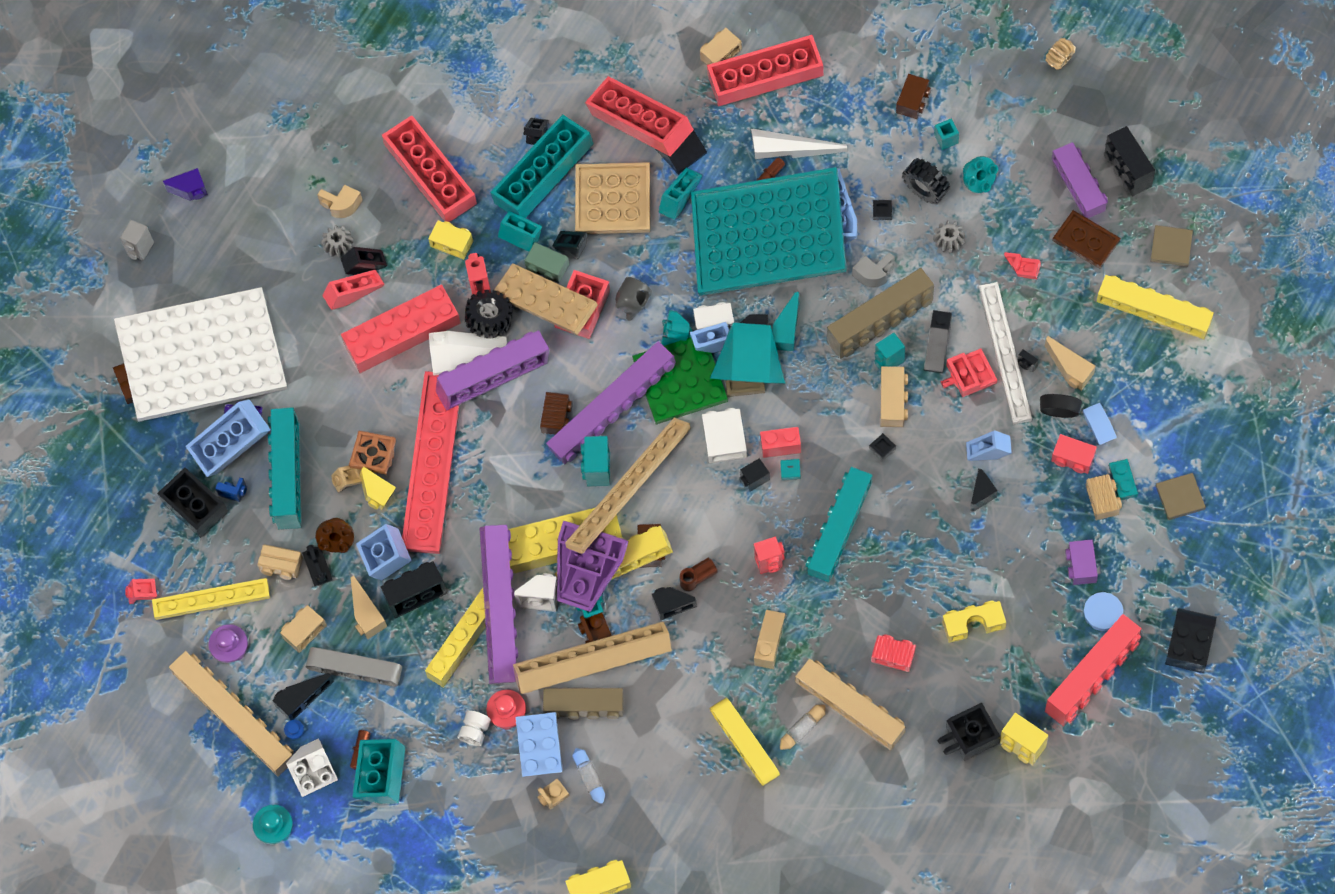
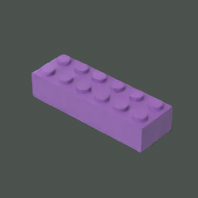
[436,330,549,411]

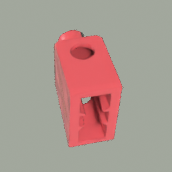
[465,253,491,296]

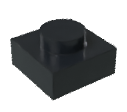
[873,200,892,220]
[1018,349,1039,372]
[869,433,896,461]

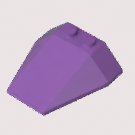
[557,521,629,612]

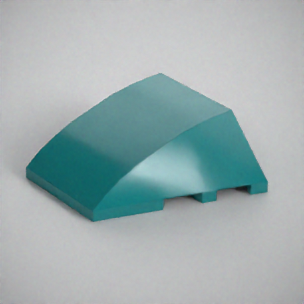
[710,323,785,384]

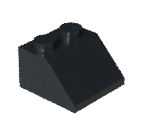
[655,130,707,175]

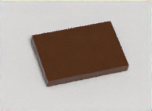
[1052,210,1121,269]

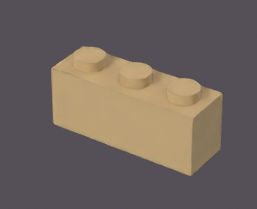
[880,366,908,427]

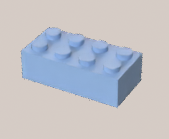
[186,399,271,477]

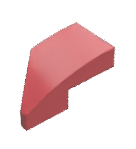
[1004,252,1041,280]

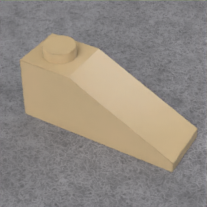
[1045,336,1096,391]
[350,576,387,639]
[754,610,785,669]

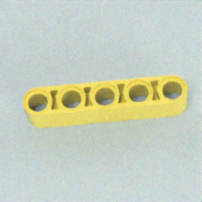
[709,697,780,786]

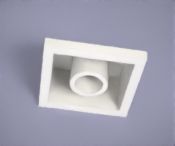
[514,573,558,612]

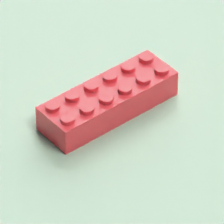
[707,35,824,107]
[585,76,694,157]
[382,115,477,222]
[341,284,461,373]
[1045,614,1142,727]

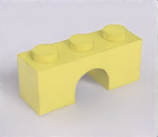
[942,601,1006,643]

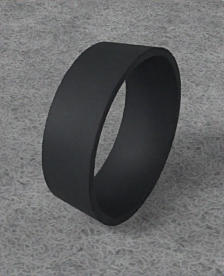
[1040,394,1082,418]

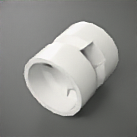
[458,711,491,746]

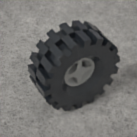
[902,158,950,204]
[464,290,513,338]

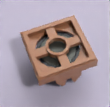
[349,431,396,475]

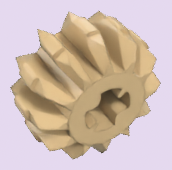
[1045,38,1076,70]

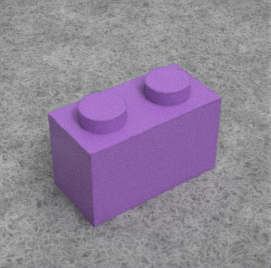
[1065,540,1098,585]

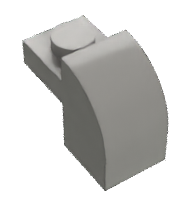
[852,253,895,287]

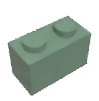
[524,242,569,283]

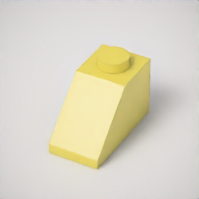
[360,467,396,510]

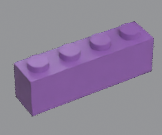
[1052,142,1108,218]

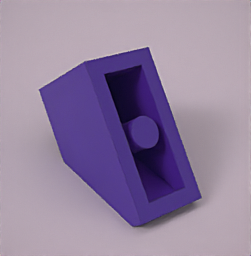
[163,168,208,201]

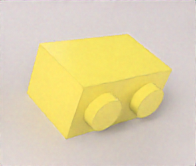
[428,220,473,260]

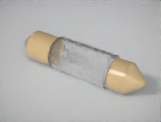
[780,705,826,750]

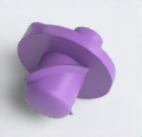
[209,625,248,663]

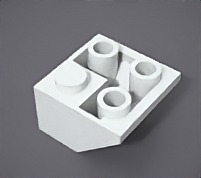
[286,738,338,797]

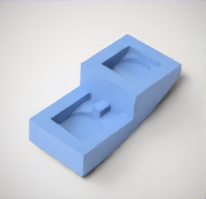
[1082,403,1117,445]

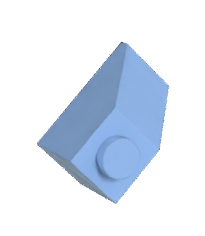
[690,322,729,353]
[966,430,1012,461]

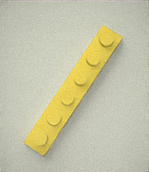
[152,578,270,620]

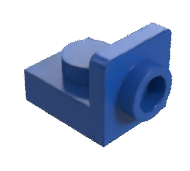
[215,478,247,502]

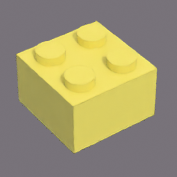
[1000,713,1048,765]

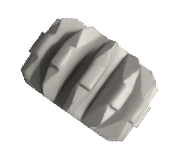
[933,221,965,253]
[321,225,354,258]

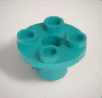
[963,156,998,193]
[253,805,293,844]

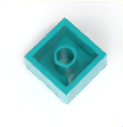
[581,436,610,487]

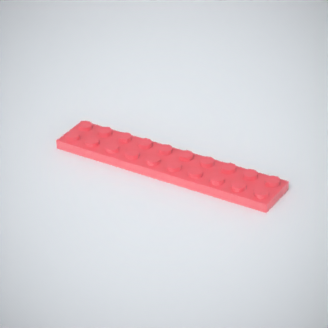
[402,371,459,554]

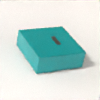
[780,459,801,480]

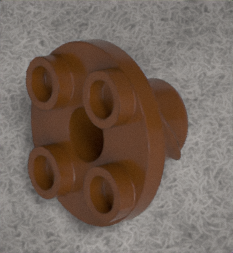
[315,518,354,553]

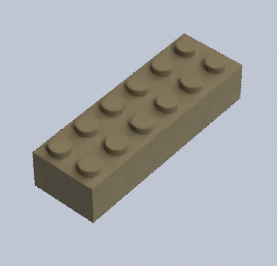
[827,268,934,359]

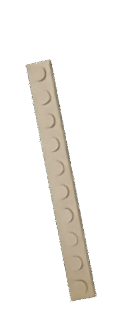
[565,418,691,554]

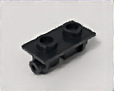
[302,545,333,587]

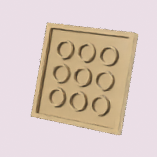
[575,162,650,234]

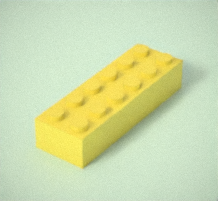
[508,508,622,574]

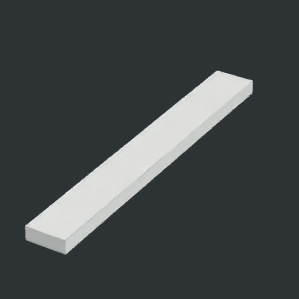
[979,282,1032,425]

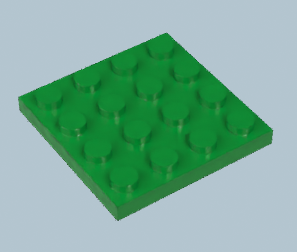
[632,337,728,425]

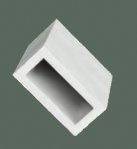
[702,408,747,464]

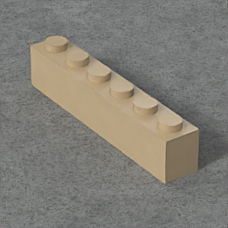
[795,658,905,750]

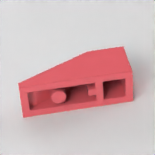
[322,270,384,310]

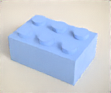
[515,712,563,777]

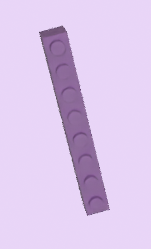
[546,341,676,465]
[479,525,518,684]

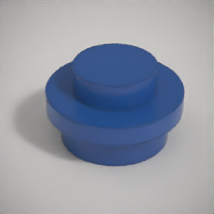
[284,720,304,739]

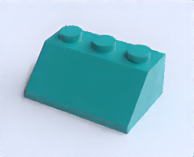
[353,739,406,804]

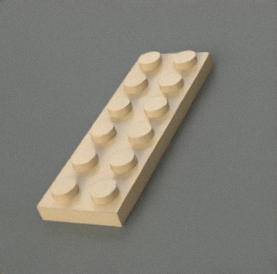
[494,263,598,335]

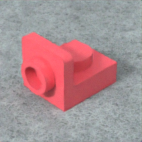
[125,579,157,604]

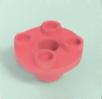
[486,690,526,730]

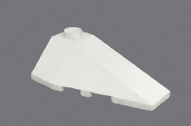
[429,331,507,376]

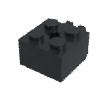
[937,703,1001,761]

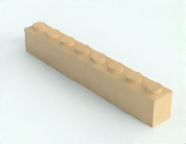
[513,622,672,694]
[169,651,294,777]

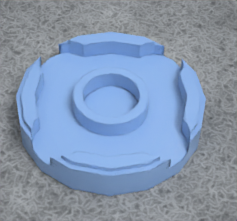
[1083,592,1123,631]

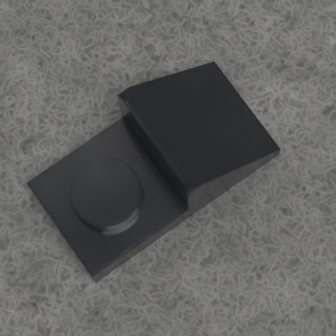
[523,118,549,145]
[552,231,588,259]

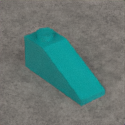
[658,168,702,220]
[772,292,799,351]

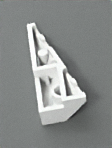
[751,129,847,159]

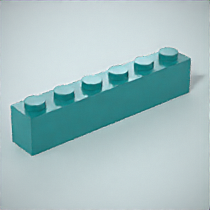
[805,467,873,582]

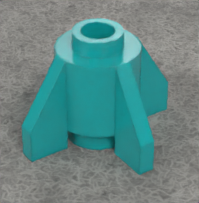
[661,310,692,346]

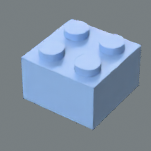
[356,524,412,581]

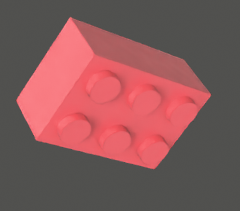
[554,270,610,339]

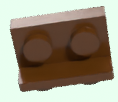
[578,612,612,644]

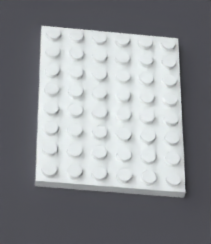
[114,287,287,422]

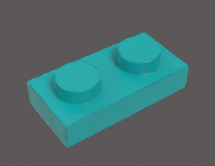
[1108,459,1138,500]

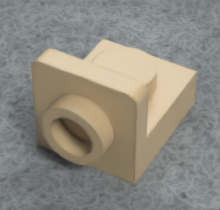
[331,466,362,492]
[537,779,570,810]

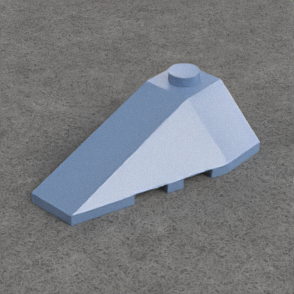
[821,169,857,244]

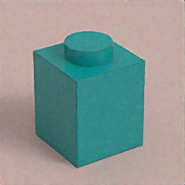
[934,118,959,150]

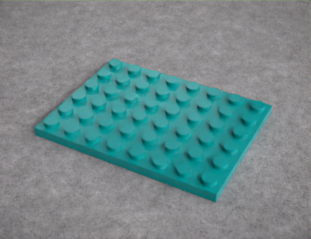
[691,167,847,296]

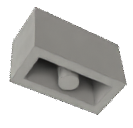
[120,220,154,261]

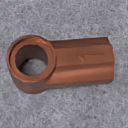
[680,557,718,591]

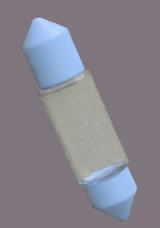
[572,748,605,804]

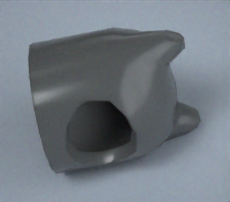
[615,277,652,321]

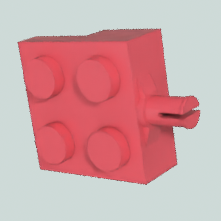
[941,348,997,398]

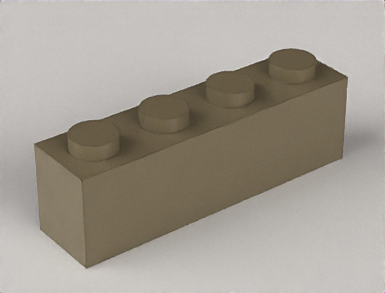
[543,688,624,720]

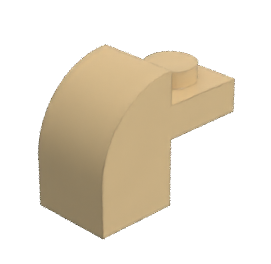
[317,185,363,218]

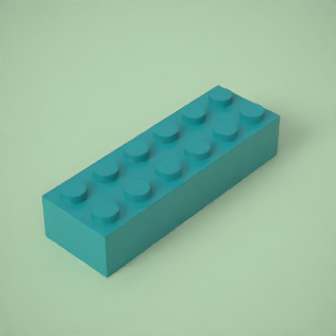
[490,114,594,218]
[268,407,301,530]

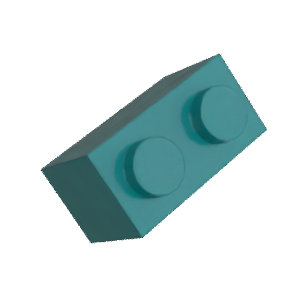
[498,211,542,252]
[874,333,905,370]

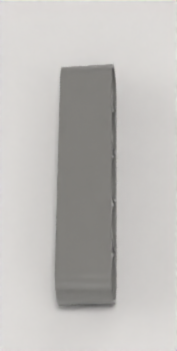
[305,647,403,687]

